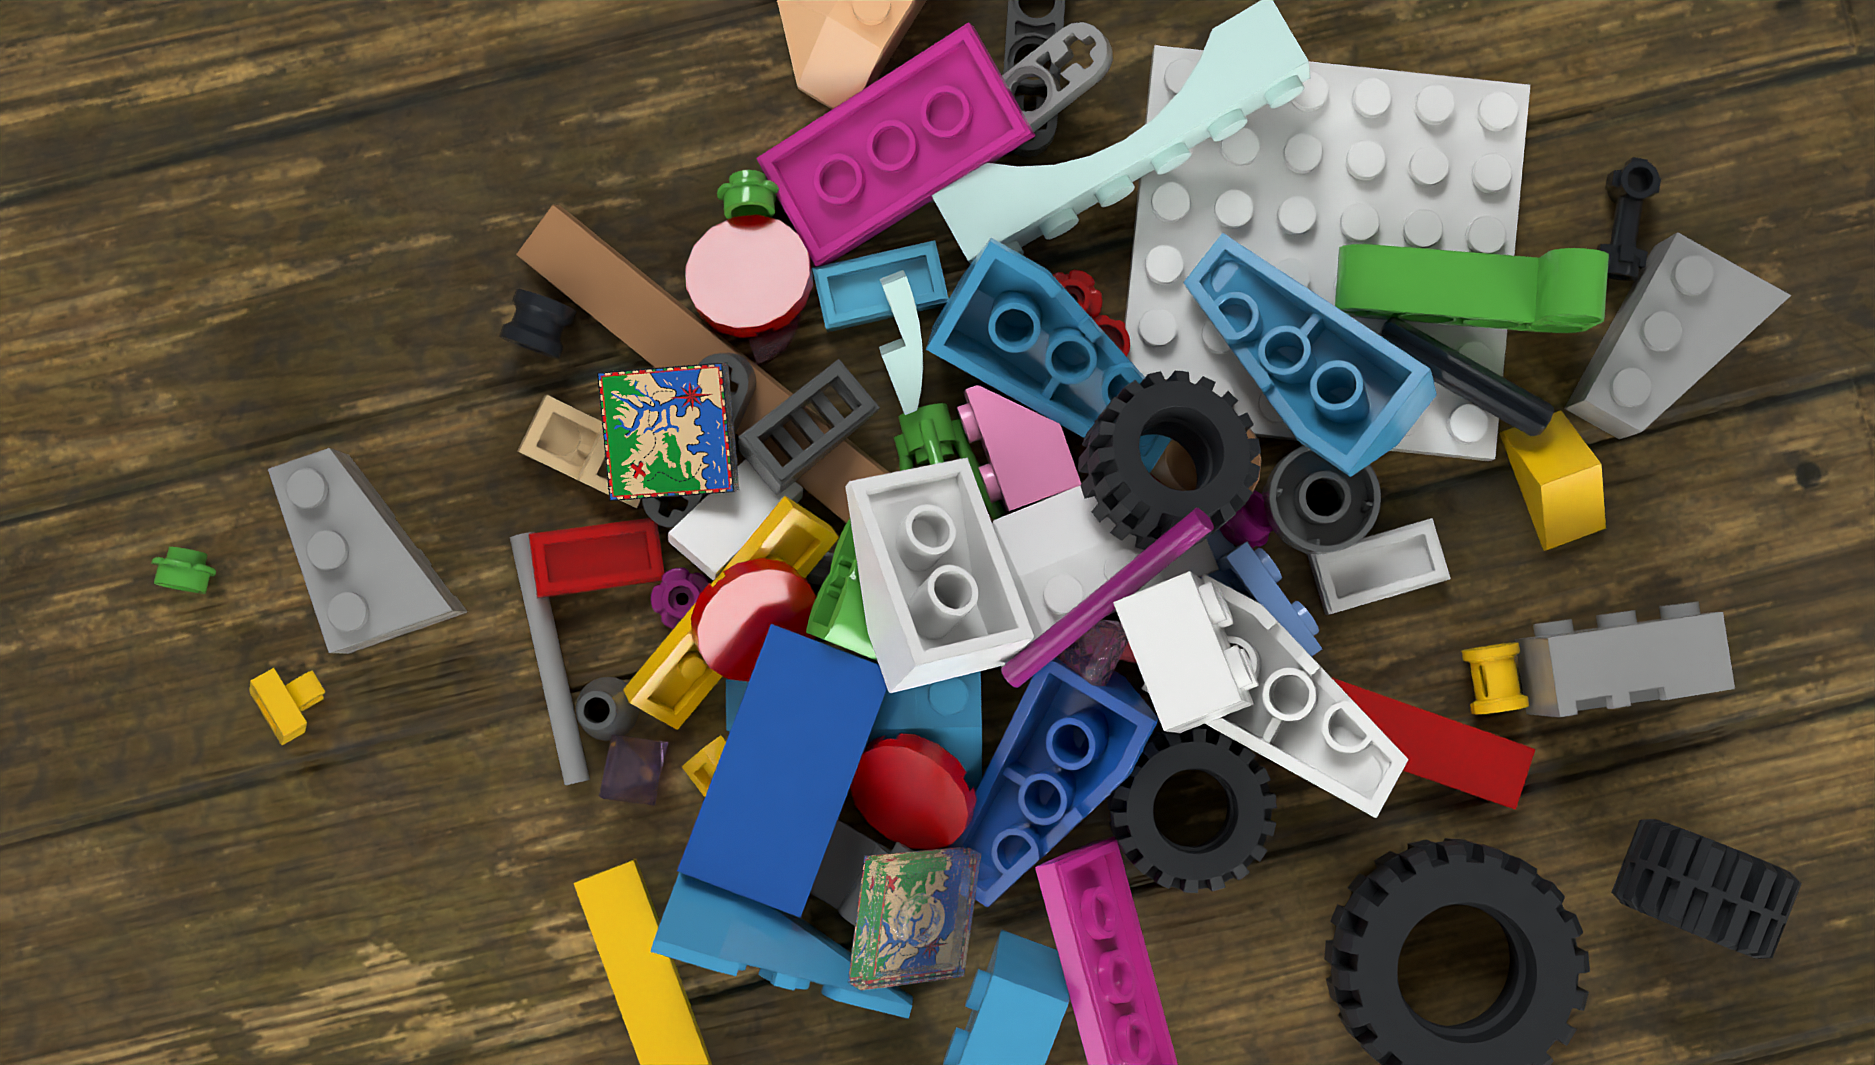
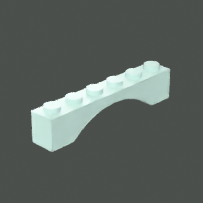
[931,0,1310,264]

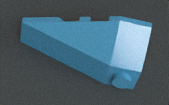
[1183,233,1437,477]
[926,238,1172,473]
[650,872,913,1019]

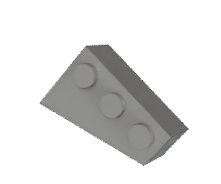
[268,448,468,654]
[1515,601,1735,717]

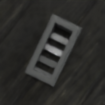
[737,359,880,495]

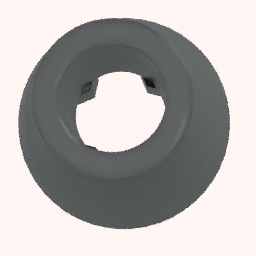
[576,677,639,741]

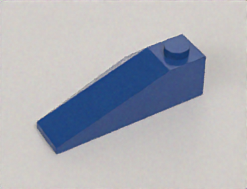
[948,645,1159,907]

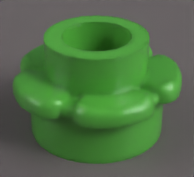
[717,170,779,219]
[151,547,216,594]

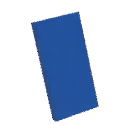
[677,624,887,918]

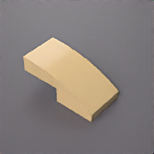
[518,395,641,508]

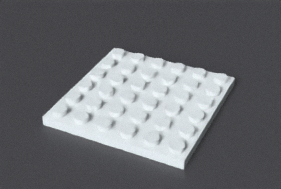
[1124,45,1530,461]

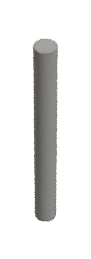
[510,532,590,785]

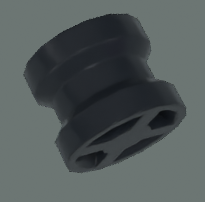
[499,289,577,359]

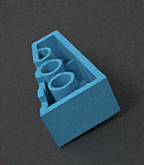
[943,930,1070,1065]

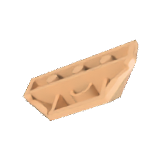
[777,0,927,110]

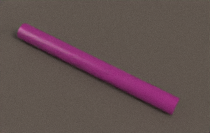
[1001,508,1214,688]

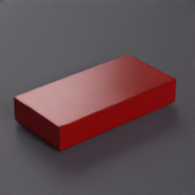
[528,518,664,599]

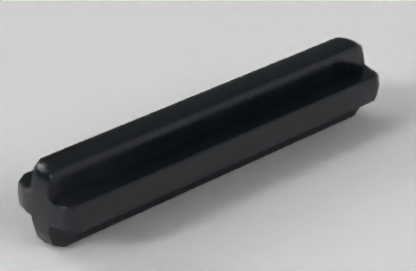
[1378,317,1554,436]

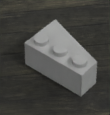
[1564,232,1791,439]

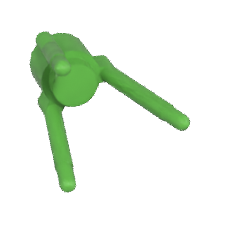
[894,403,1006,520]

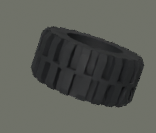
[1324,838,1590,1065]

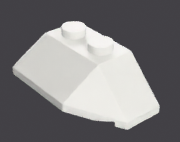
[992,486,1219,651]

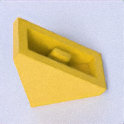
[1499,410,1606,551]

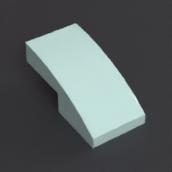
[879,270,923,415]

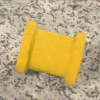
[1461,642,1529,715]

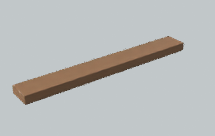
[516,204,890,523]

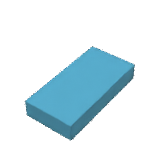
[812,240,949,332]

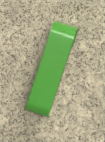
[1335,244,1609,333]

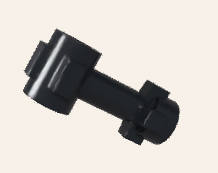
[1596,157,1661,281]

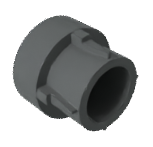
[1262,445,1381,554]

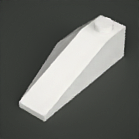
[1142,574,1409,818]

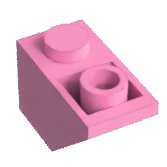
[957,385,1082,511]

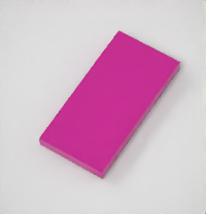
[756,22,1036,267]
[1035,836,1178,1065]

